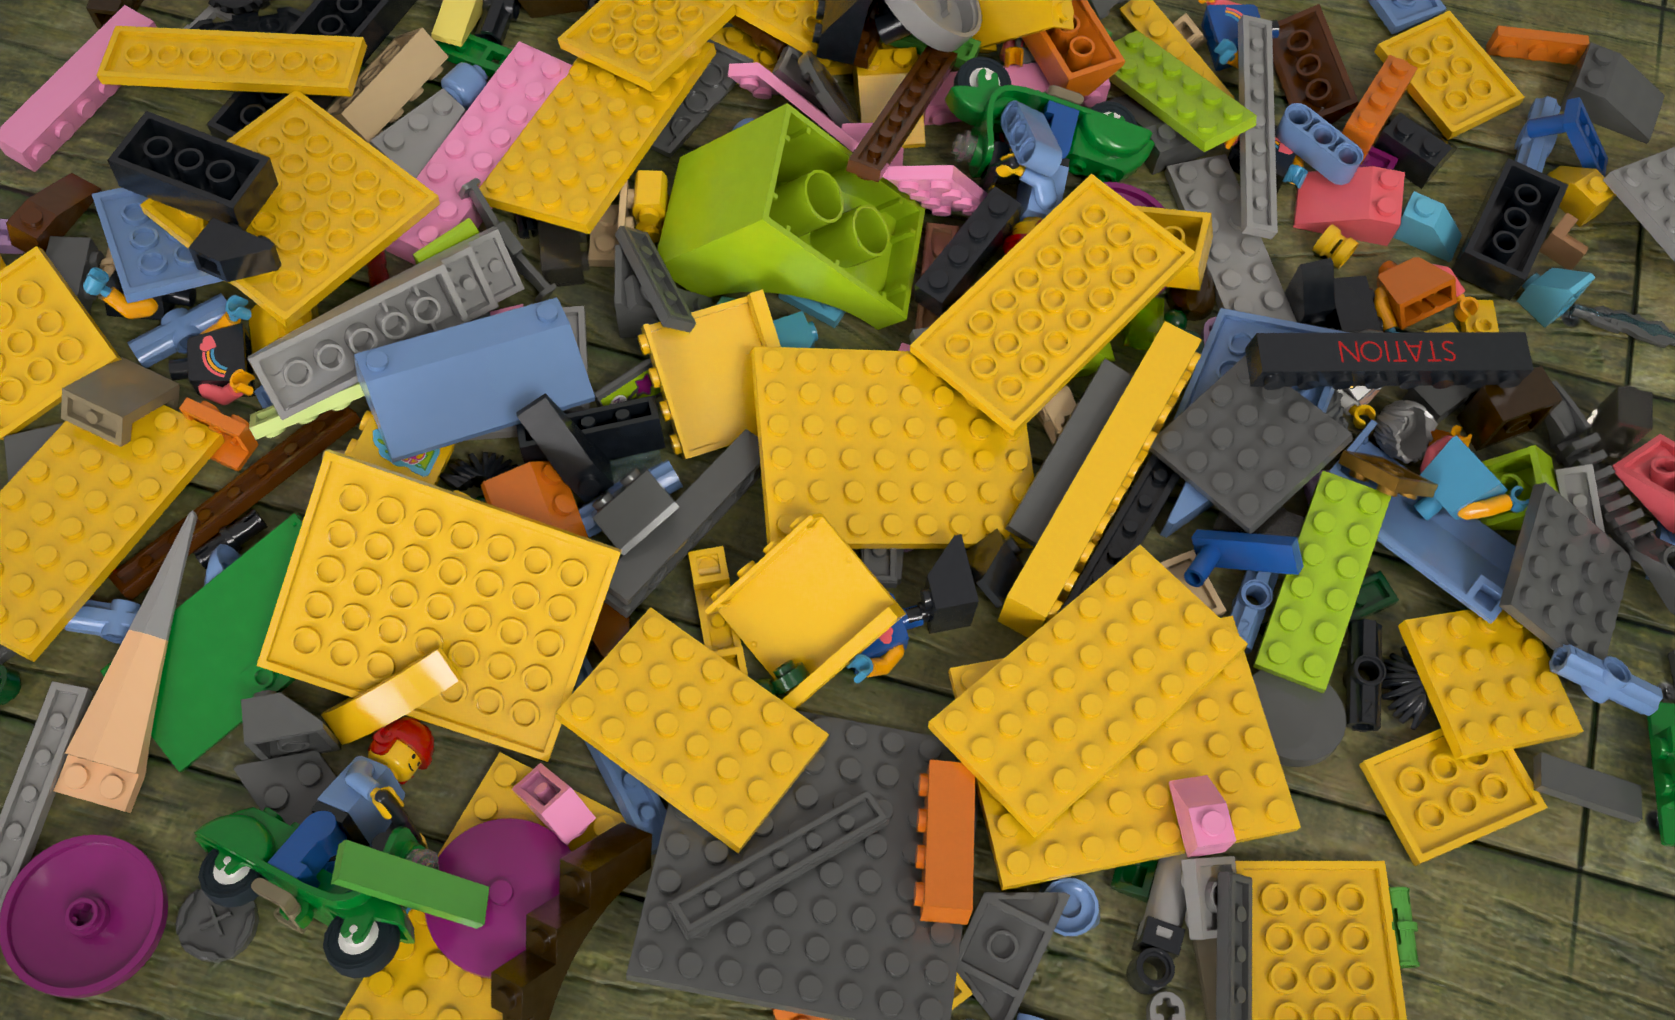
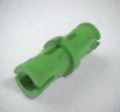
[1389,887,1420,969]

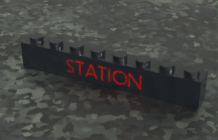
[1245,332,1534,390]

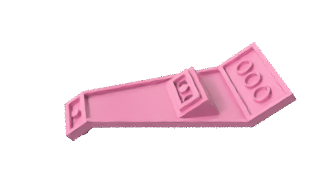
[728,62,988,216]

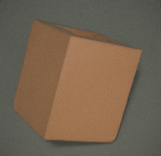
[1539,212,1588,270]

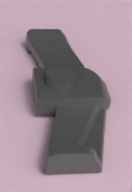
[458,178,556,303]

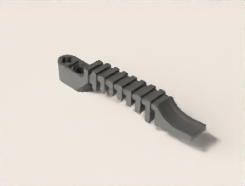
[1544,380,1675,615]

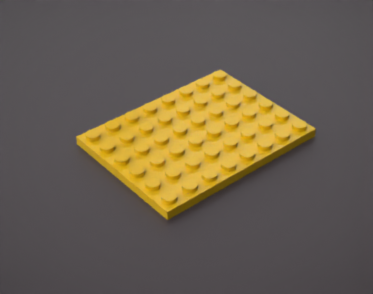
[751,346,1035,549]
[257,449,622,762]
[949,616,1301,890]

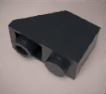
[189,217,282,282]

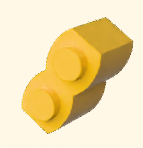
[633,170,670,243]

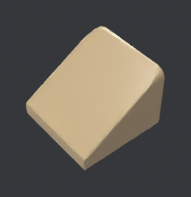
[1173,13,1207,49]

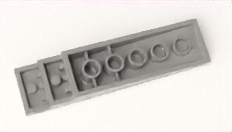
[247,226,525,420]

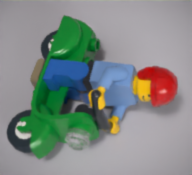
[945,57,1155,255]
[194,717,439,979]

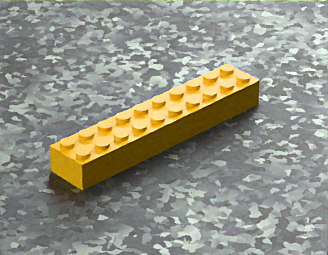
[998,321,1202,638]

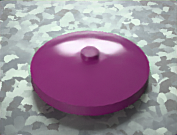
[425,818,571,979]
[0,835,168,998]

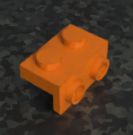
[179,397,259,471]

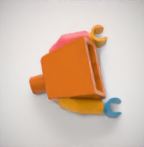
[1374,257,1479,333]

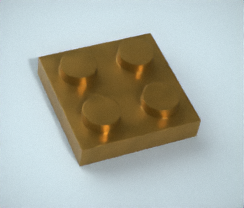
[1338,450,1438,500]

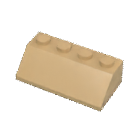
[326,27,448,144]

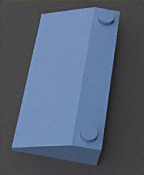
[354,297,595,463]
[1312,420,1516,624]

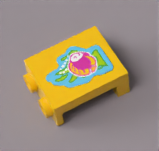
[344,410,456,486]

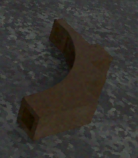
[491,822,652,1020]

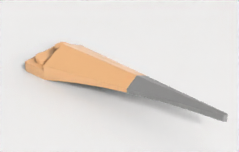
[53,510,197,813]

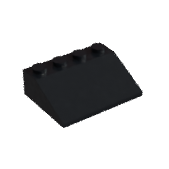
[812,0,871,64]

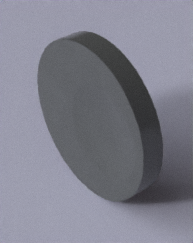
[1252,670,1346,767]

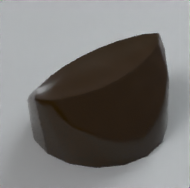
[1167,267,1215,321]

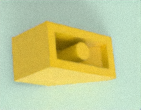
[1547,166,1616,227]

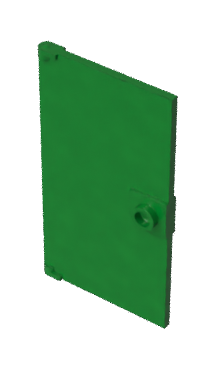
[100,512,303,772]

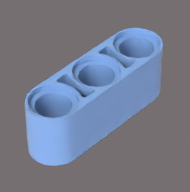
[1000,100,1062,177]
[1276,103,1364,185]

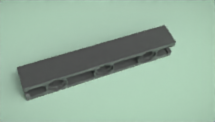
[604,429,761,618]

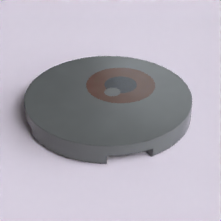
[798,51,861,128]

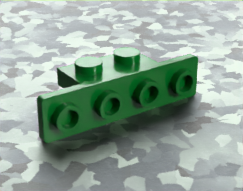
[1647,702,1675,847]

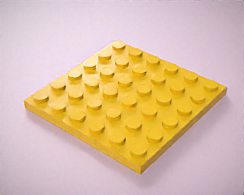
[140,91,440,328]

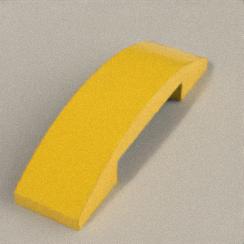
[688,546,748,676]
[321,647,461,745]

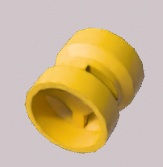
[1312,224,1359,269]

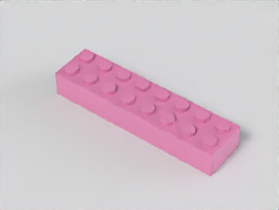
[386,41,573,265]

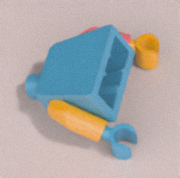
[1413,425,1530,521]

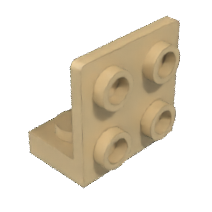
[588,180,636,267]

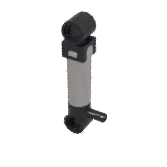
[1126,853,1199,995]

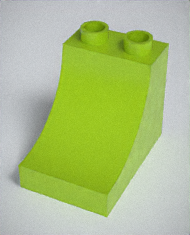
[657,103,926,330]

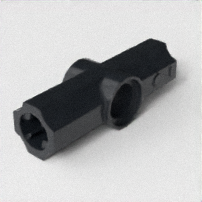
[475,0,521,46]
[1342,619,1386,732]

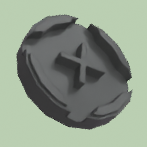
[175,889,259,963]

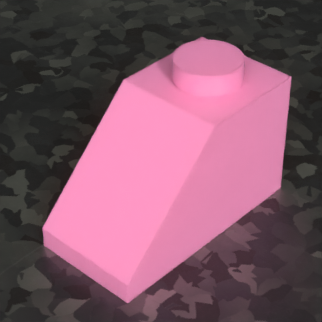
[512,763,596,845]
[1169,775,1236,858]

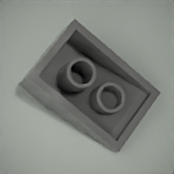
[1560,42,1665,144]
[1109,94,1208,175]

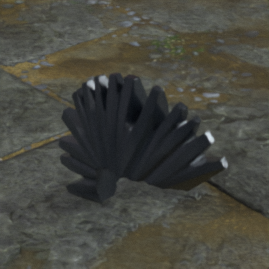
[439,452,519,491]
[1381,646,1431,730]

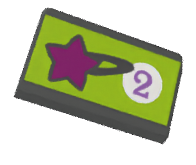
[594,358,662,407]

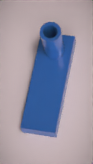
[1527,97,1608,177]
[1184,529,1304,587]

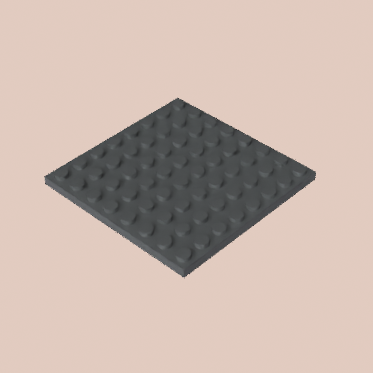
[626,710,980,1020]

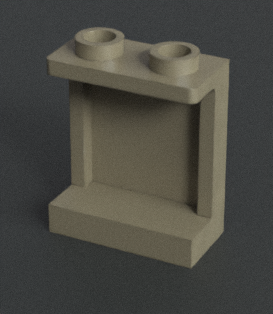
[61,357,180,447]

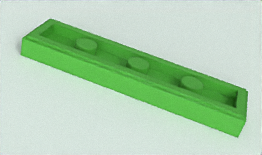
[331,840,489,929]

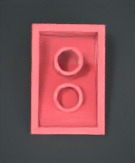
[1293,166,1405,246]
[1612,434,1675,534]

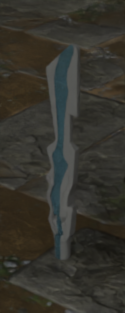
[1569,303,1675,348]

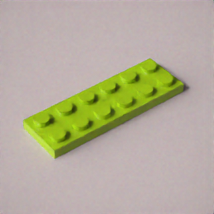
[1109,30,1257,152]
[1252,471,1391,693]

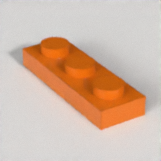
[1486,25,1589,65]

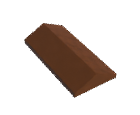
[1272,4,1359,124]

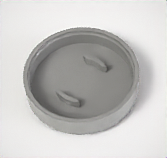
[885,0,982,52]

